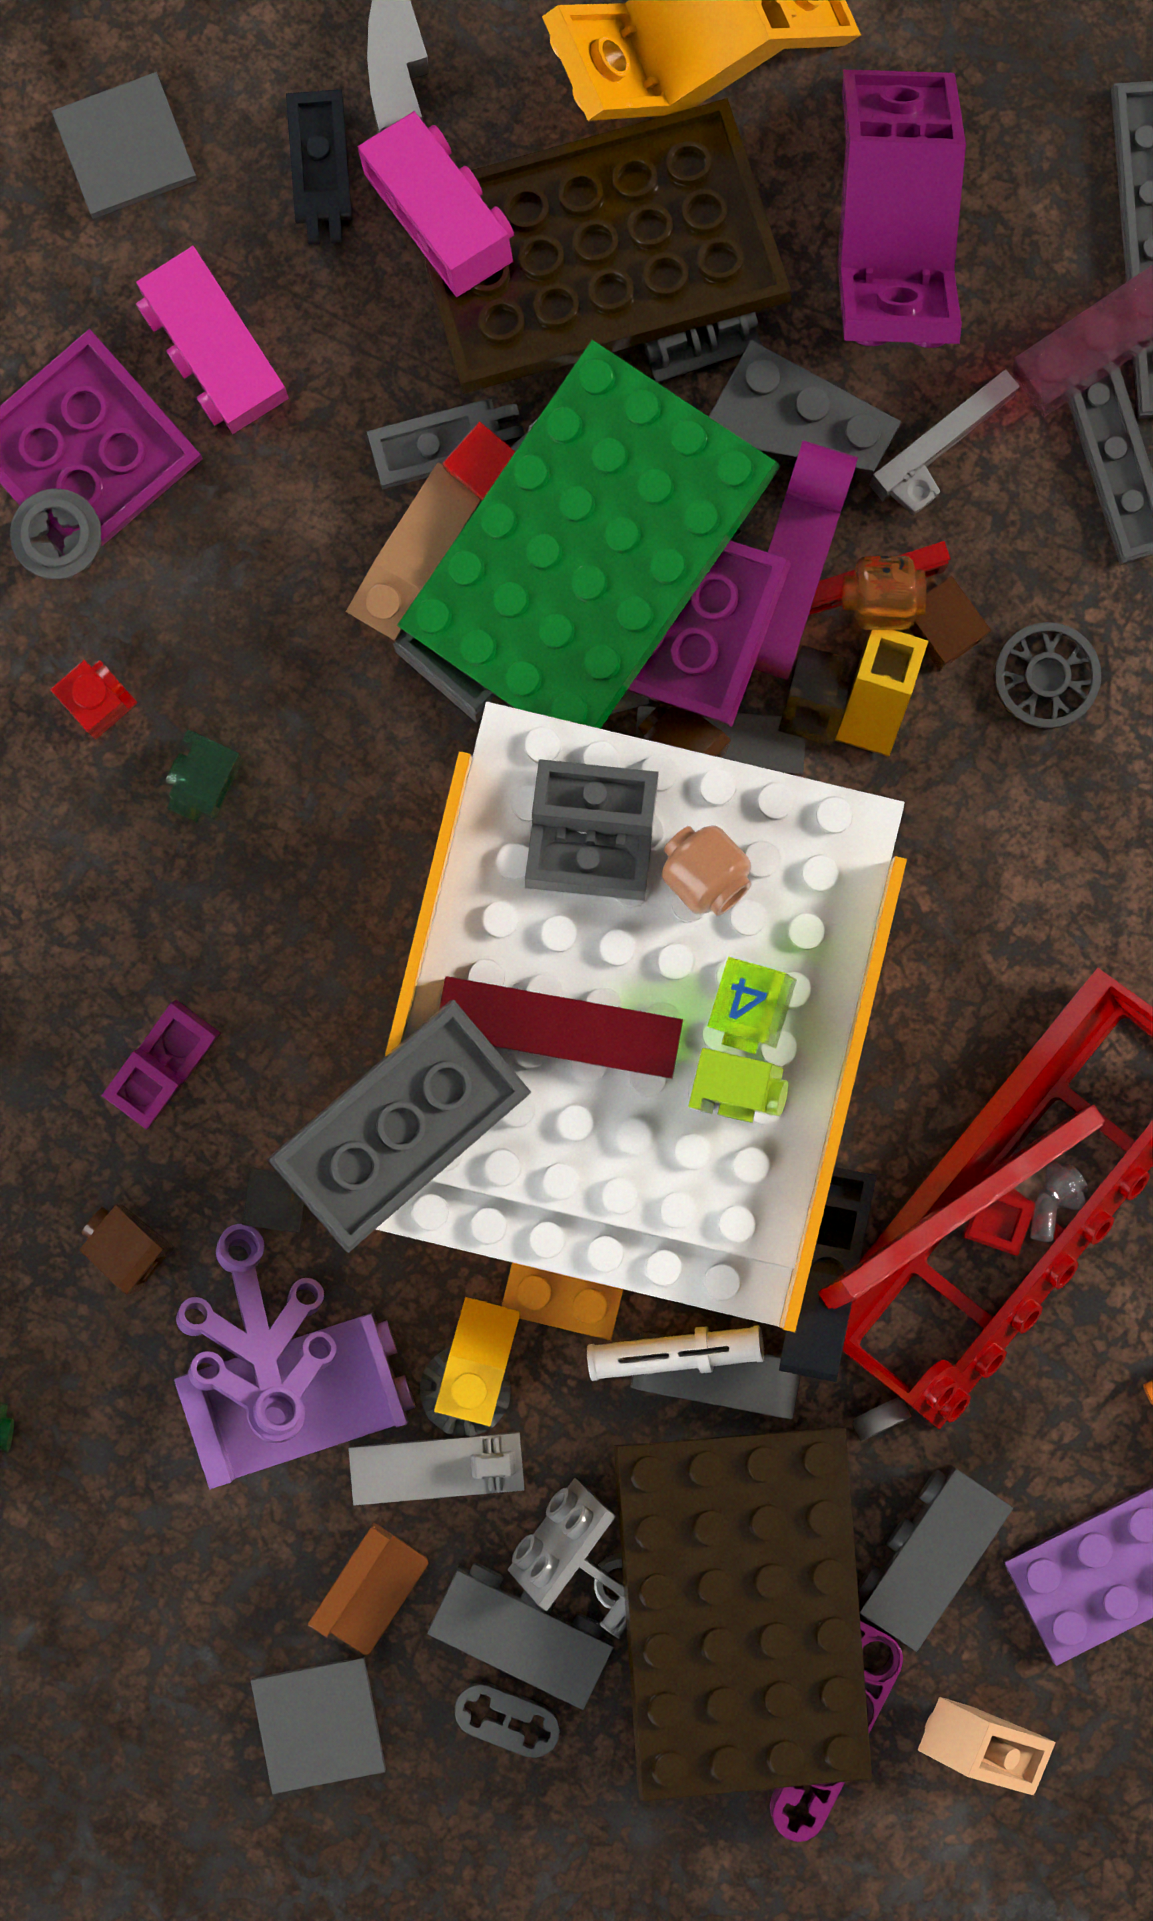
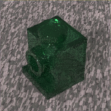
[166,729,244,823]

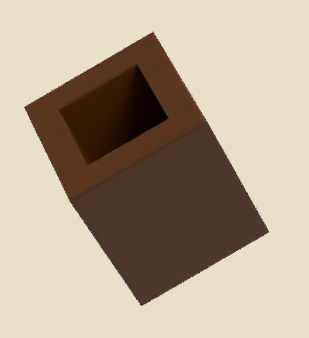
[900,575,992,671]

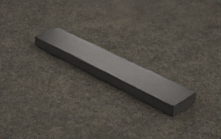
[1111,81,1153,419]

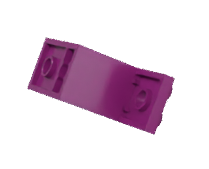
[837,69,966,348]

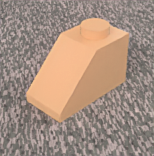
[918,1697,1056,1796]

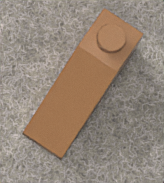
[346,462,481,640]

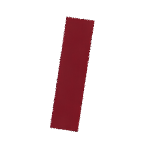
[439,976,684,1079]

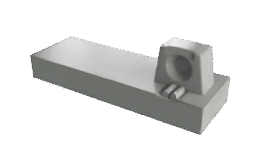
[869,369,1020,515]
[349,1432,525,1505]

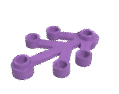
[176,1224,337,1443]

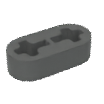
[454,1681,560,1758]

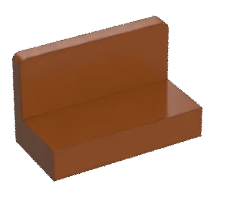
[307,1522,429,1655]

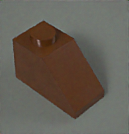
[638,704,731,758]
[79,1204,175,1295]

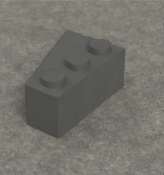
[709,340,901,483]

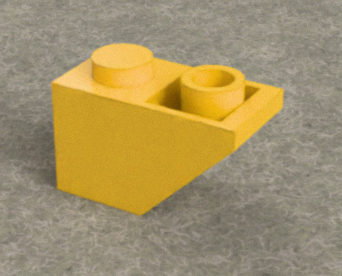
[835,624,928,757]

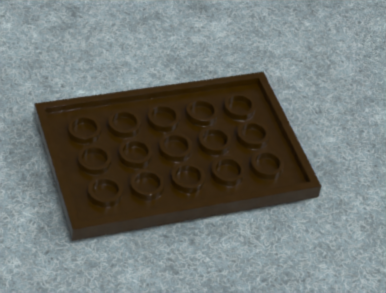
[421,98,792,394]
[614,1427,872,1801]

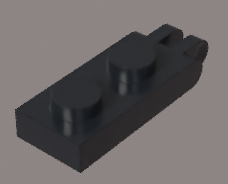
[286,89,352,245]

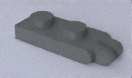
[367,399,525,490]

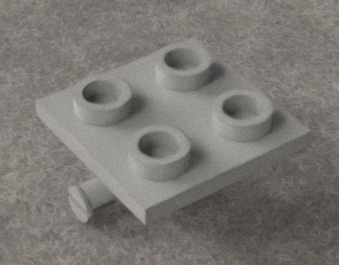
[508,1478,627,1639]

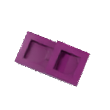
[101,1000,221,1130]

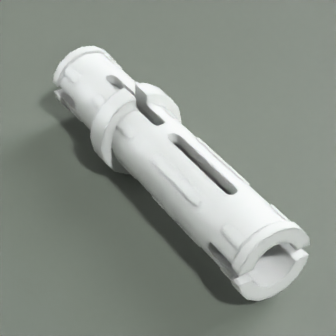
[587,1325,764,1381]

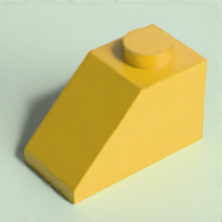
[434,1297,521,1427]

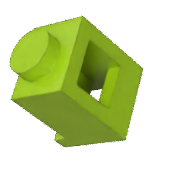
[688,1048,788,1123]

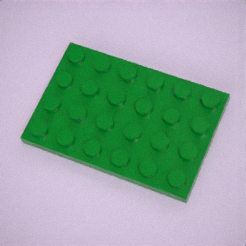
[397,340,781,729]

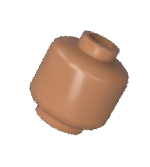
[662,825,752,916]

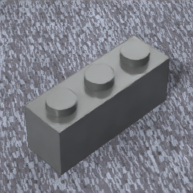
[858,1464,1013,1652]
[427,1563,613,1710]

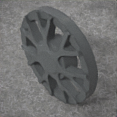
[994,622,1101,729]

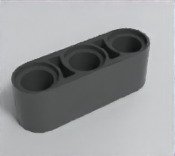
[630,1331,801,1419]

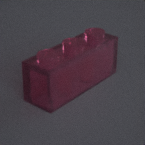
[1012,265,1153,418]

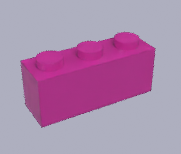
[357,111,514,298]
[135,246,289,435]

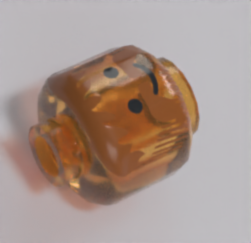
[842,556,926,630]

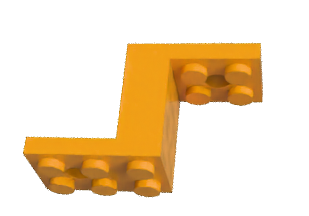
[542,0,861,121]

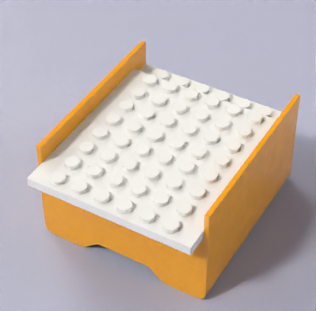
[376,702,907,1341]

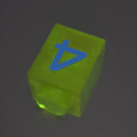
[707,957,797,1055]

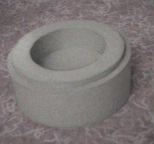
[852,1397,912,1442]

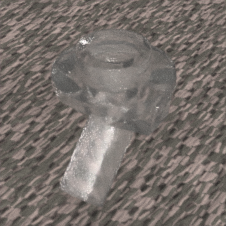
[1031,1161,1089,1242]

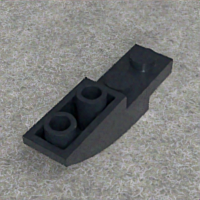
[779,1167,877,1382]

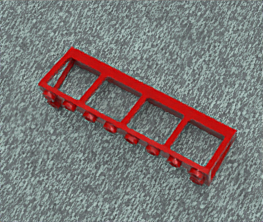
[843,968,1153,1430]

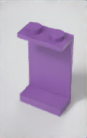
[174,1312,416,1489]

